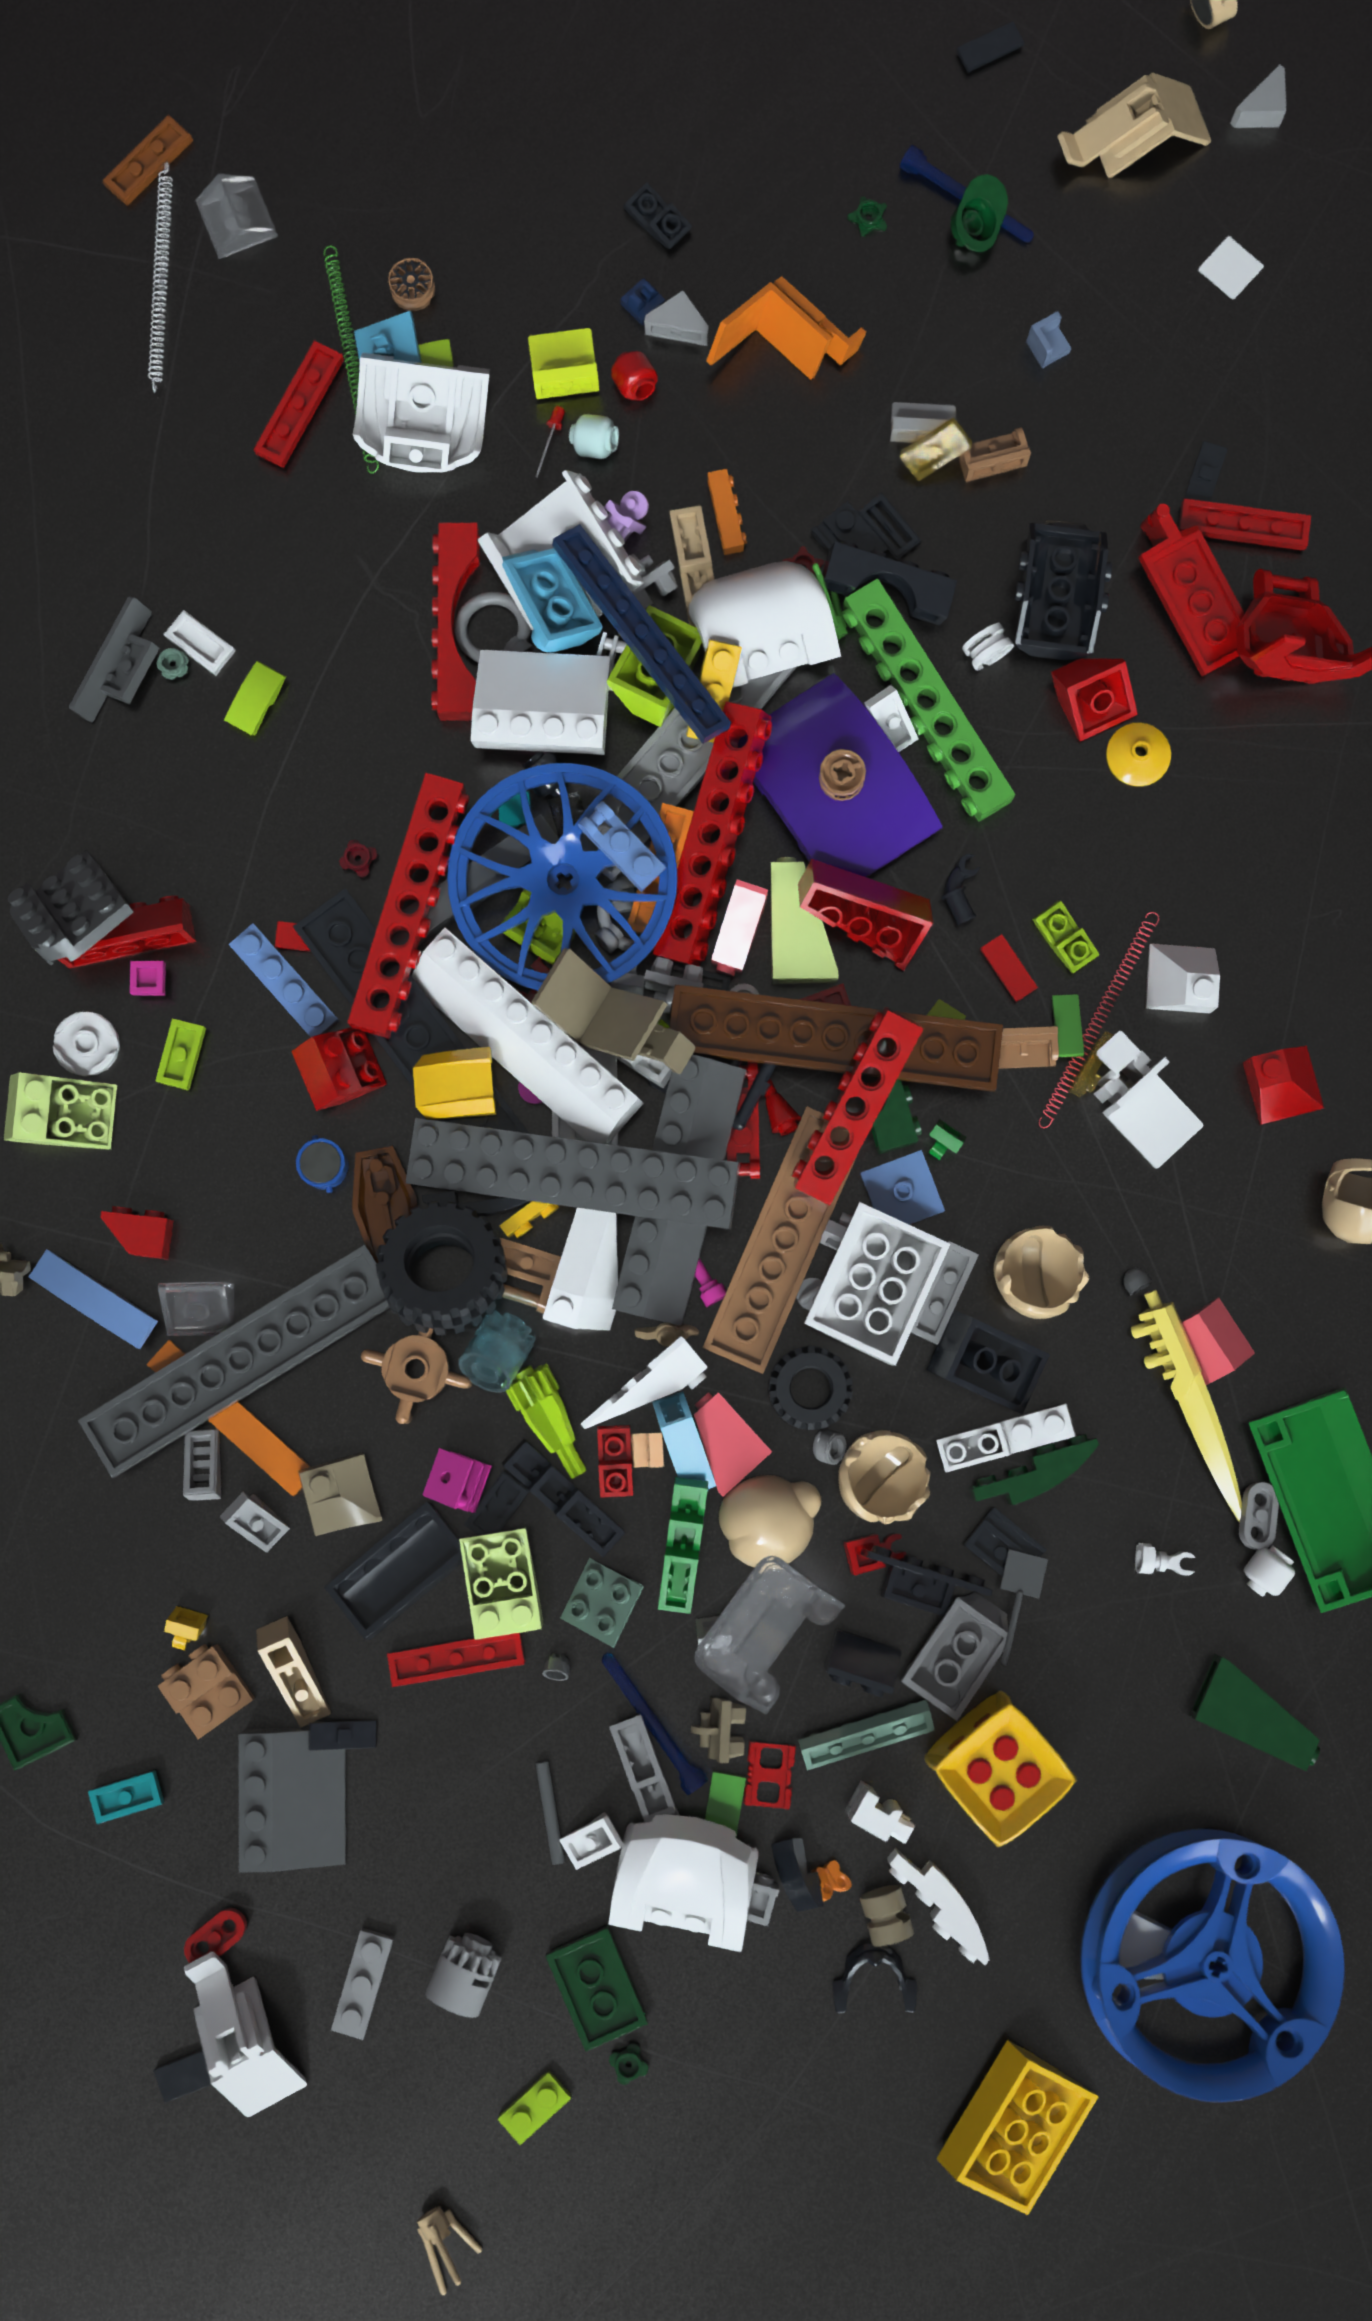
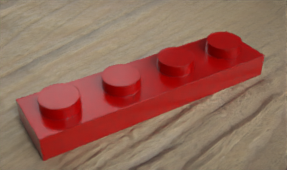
[254,340,344,468]
[1178,498,1311,551]
[387,1633,525,1687]

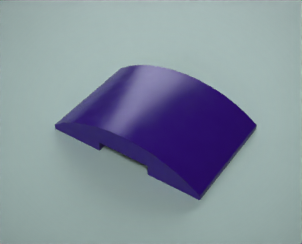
[738,673,942,878]

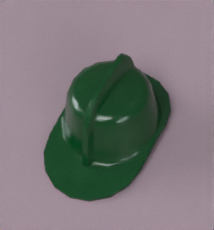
[950,174,1008,252]

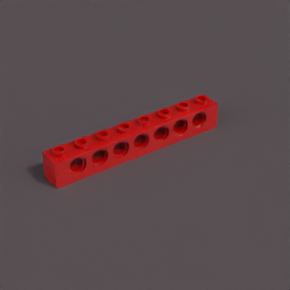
[653,701,772,967]
[347,773,469,1039]

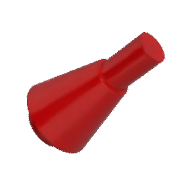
[765,1078,801,1136]

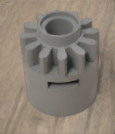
[425,1933,501,2018]

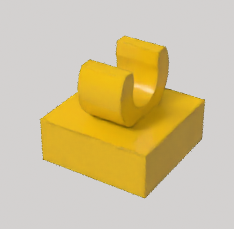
[164,1606,208,1650]

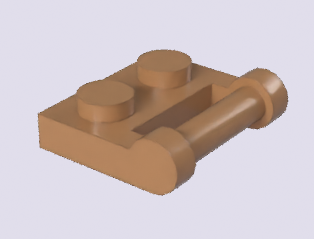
[500,1238,561,1314]

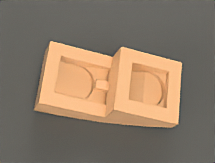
[631,1433,664,1468]

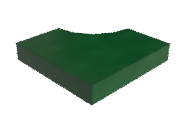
[0,1694,78,1771]

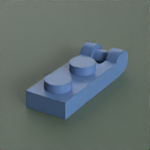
[578,801,666,892]

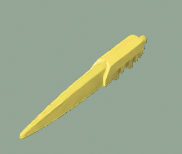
[1131,1290,1242,1522]

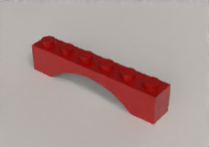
[431,523,480,721]

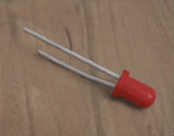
[536,406,565,478]

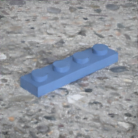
[229,923,339,1037]

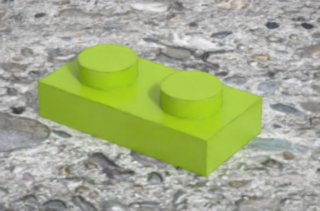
[155,1018,206,1091]
[498,2069,572,2145]

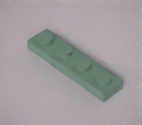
[798,1700,935,1771]

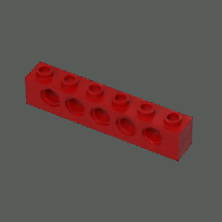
[791,1007,924,1206]

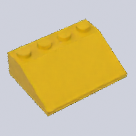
[936,2040,1099,2215]

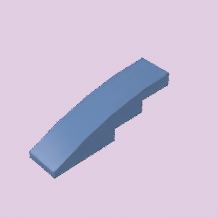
[29,1249,158,1349]

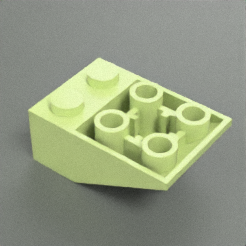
[4,1072,117,1150]
[459,1528,544,1640]

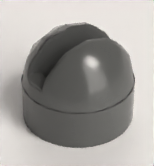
[1124,1267,1153,1296]
[542,1653,570,1681]

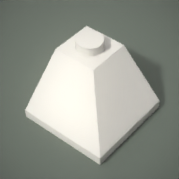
[1145,944,1220,1013]

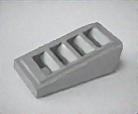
[183,1429,221,1501]

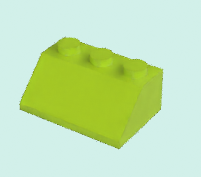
[607,605,703,727]

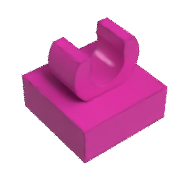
[130,961,166,995]

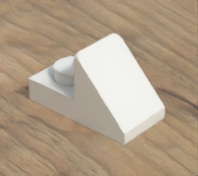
[864,685,919,752]
[559,1812,624,1870]

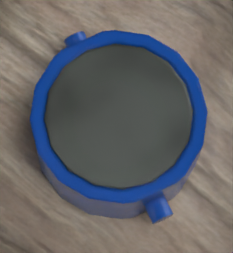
[296,1135,349,1193]

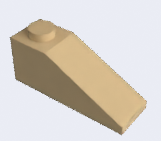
[256,1616,331,1728]

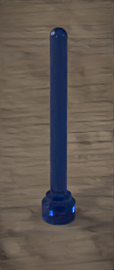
[899,145,1034,242]
[602,1653,709,1796]

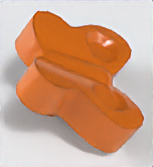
[812,1860,852,1901]

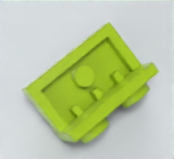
[501,889,576,965]

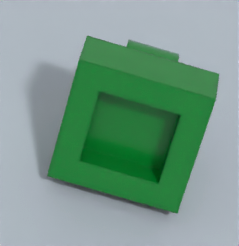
[929,1119,967,1160]

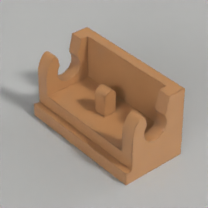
[956,427,1031,482]
[999,1026,1059,1069]

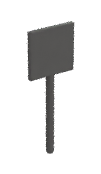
[1000,1549,1048,1667]

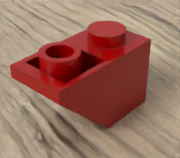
[100,1206,174,1260]

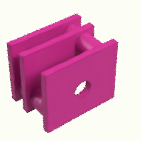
[422,1448,492,1513]

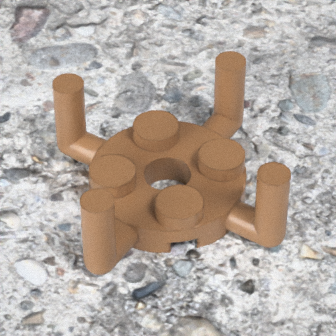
[361,1328,473,1424]

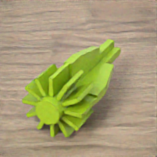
[504,1363,587,1479]

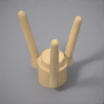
[417,2206,482,2295]

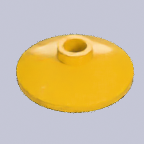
[1106,723,1171,787]

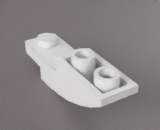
[936,1403,1076,1472]
[887,1848,989,1965]

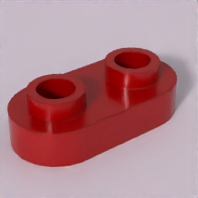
[184,1908,247,1963]

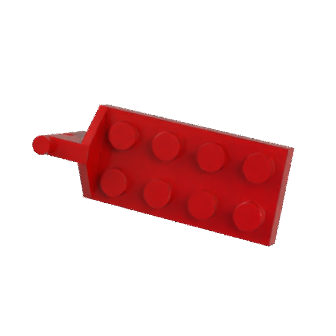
[1138,504,1245,676]

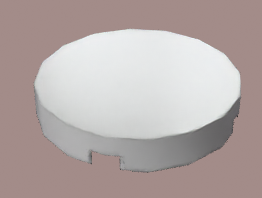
[53,1012,120,1077]

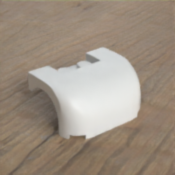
[689,561,841,688]

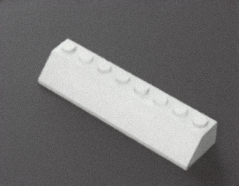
[412,928,644,1144]

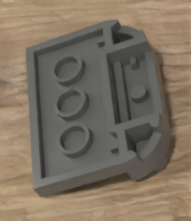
[8,850,134,965]

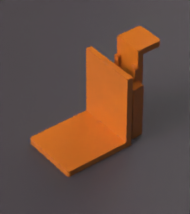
[707,276,866,380]

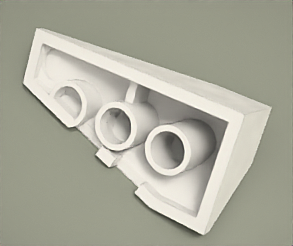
[542,1208,619,1330]
[581,1336,708,1429]

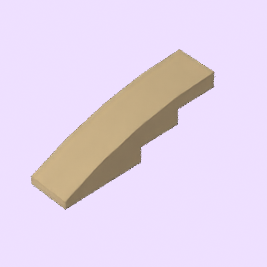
[669,505,714,627]

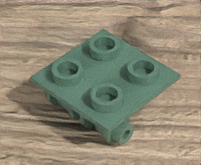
[560,1558,643,1648]

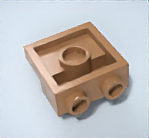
[158,1644,255,1740]

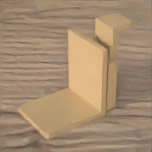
[1057,73,1211,178]

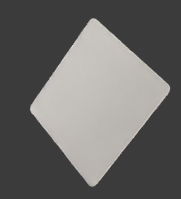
[1198,237,1263,299]

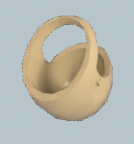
[1322,1158,1372,1244]

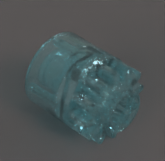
[459,1311,536,1392]

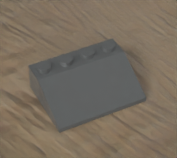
[239,1728,346,1873]

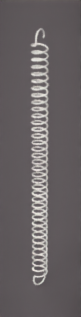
[148,162,173,393]

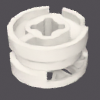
[962,623,1014,671]

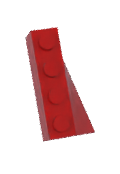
[798,859,933,971]

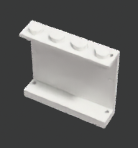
[478,470,644,630]

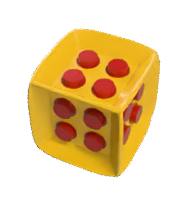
[924,1691,1077,1847]

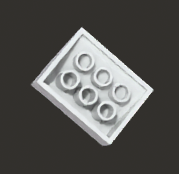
[471,650,611,755]
[804,1202,950,1365]

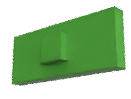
[1052,994,1084,1057]

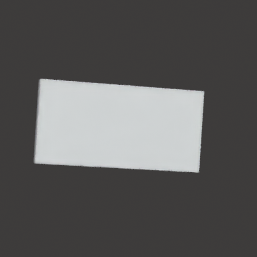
[164,610,236,676]

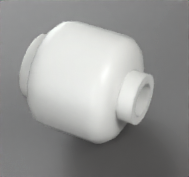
[1244,1545,1295,1597]

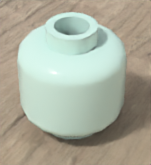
[569,414,619,459]

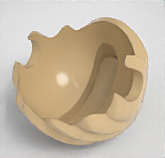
[993,1226,1089,1319]
[838,1430,931,1524]

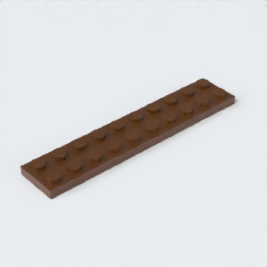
[669,984,1003,1092]

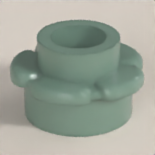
[157,648,189,680]

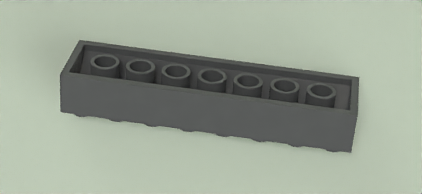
[612,1055,747,1326]

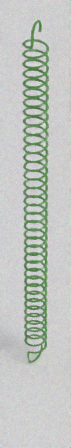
[324,246,379,473]

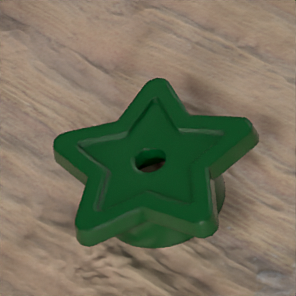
[848,196,887,237]

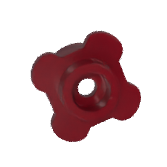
[339,840,377,877]

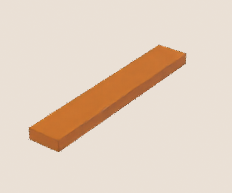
[146,1340,311,1497]

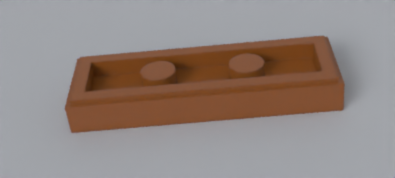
[102,115,193,206]

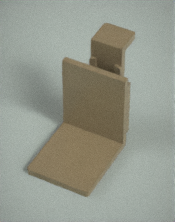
[532,948,696,1074]

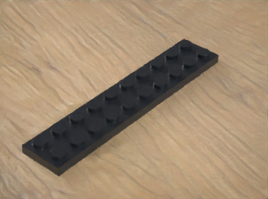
[293,888,529,1133]

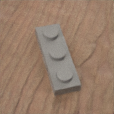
[911,1241,979,1345]
[331,1928,394,2040]

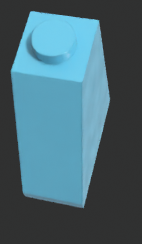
[652,1391,716,1492]

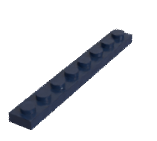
[552,524,731,744]

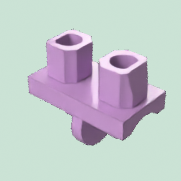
[604,491,649,542]

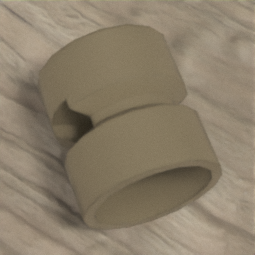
[860,1885,914,1946]

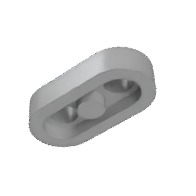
[1239,1482,1279,1549]

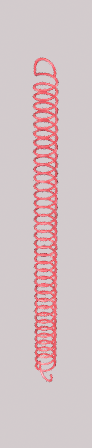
[1039,912,1159,1128]

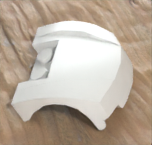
[352,353,490,472]
[609,1814,759,1952]

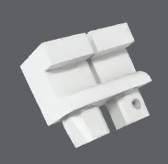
[845,1781,915,1843]

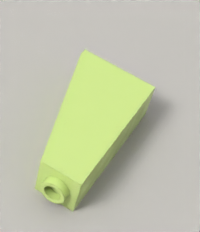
[770,857,839,984]

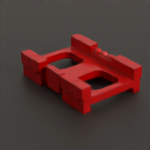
[743,1740,796,1810]

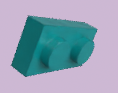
[88,1770,164,1824]

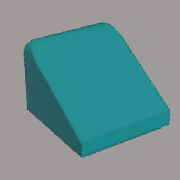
[499,791,531,829]

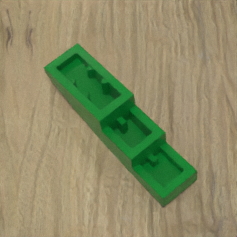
[658,1477,709,1614]

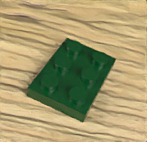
[545,1926,648,2052]

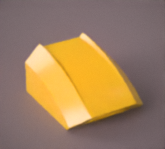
[413,1047,496,1120]

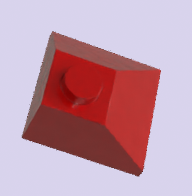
[1051,659,1138,741]
[1243,1046,1324,1125]

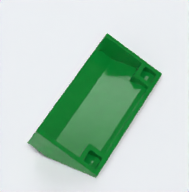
[1249,1387,1372,1613]

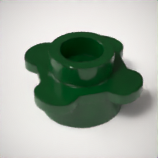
[609,2043,648,2085]

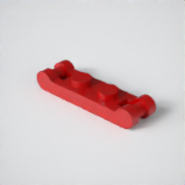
[725,1062,760,1179]

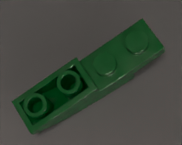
[969,1434,1099,1505]

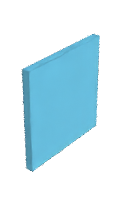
[354,311,422,363]

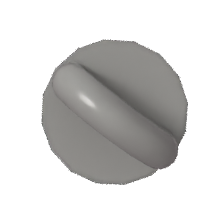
[796,1278,823,1311]
[813,1429,846,1465]

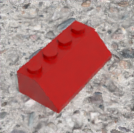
[58,895,196,968]

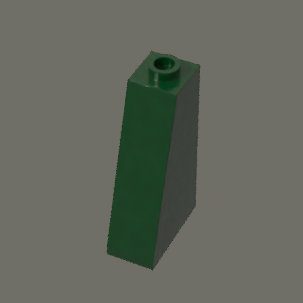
[1189,1654,1320,1771]

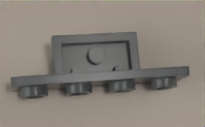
[69,596,159,722]

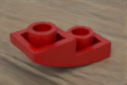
[597,1425,633,1498]

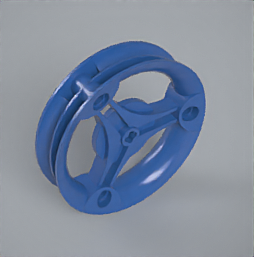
[1080,1829,1345,2102]

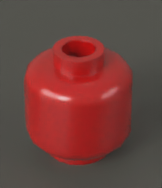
[611,351,658,400]

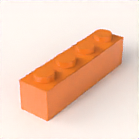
[707,469,747,555]

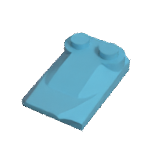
[502,548,603,653]

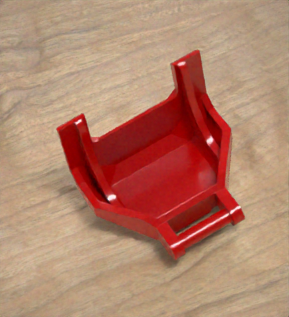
[1236,569,1372,684]

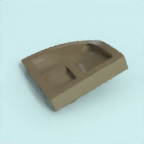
[298,1452,382,1536]

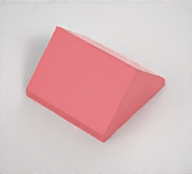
[1181,1297,1255,1385]

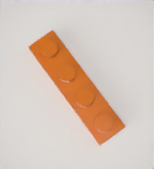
[628,803,694,934]

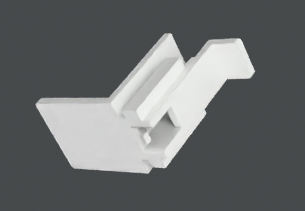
[1094,1031,1203,1169]
[184,1952,307,2117]

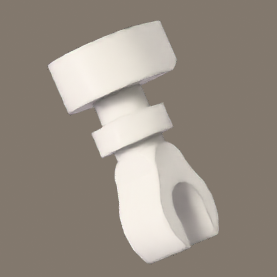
[1135,1543,1195,1576]

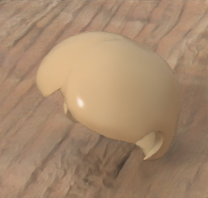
[719,1475,822,1569]

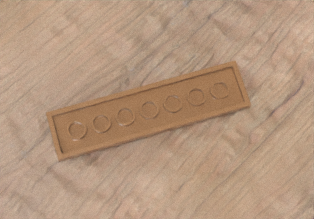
[702,1107,857,1374]

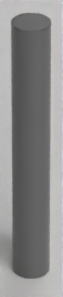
[535,1761,565,1865]

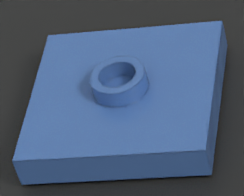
[860,1150,945,1225]

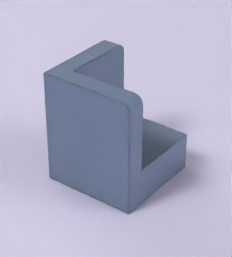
[1026,311,1071,368]

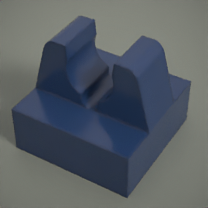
[621,278,665,326]

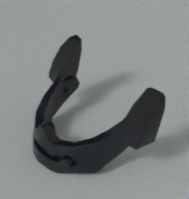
[833,1943,917,2013]

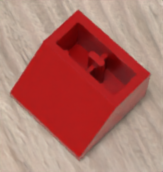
[291,1027,387,1111]

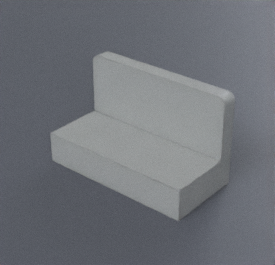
[890,402,957,445]

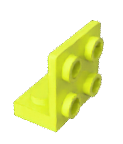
[528,328,599,399]

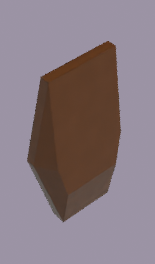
[352,1146,417,1263]

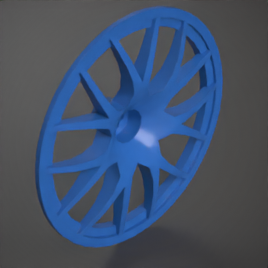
[447,763,678,991]

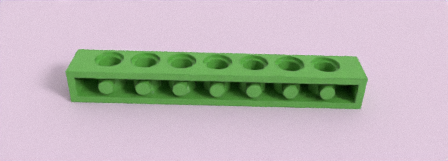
[842,578,1016,822]

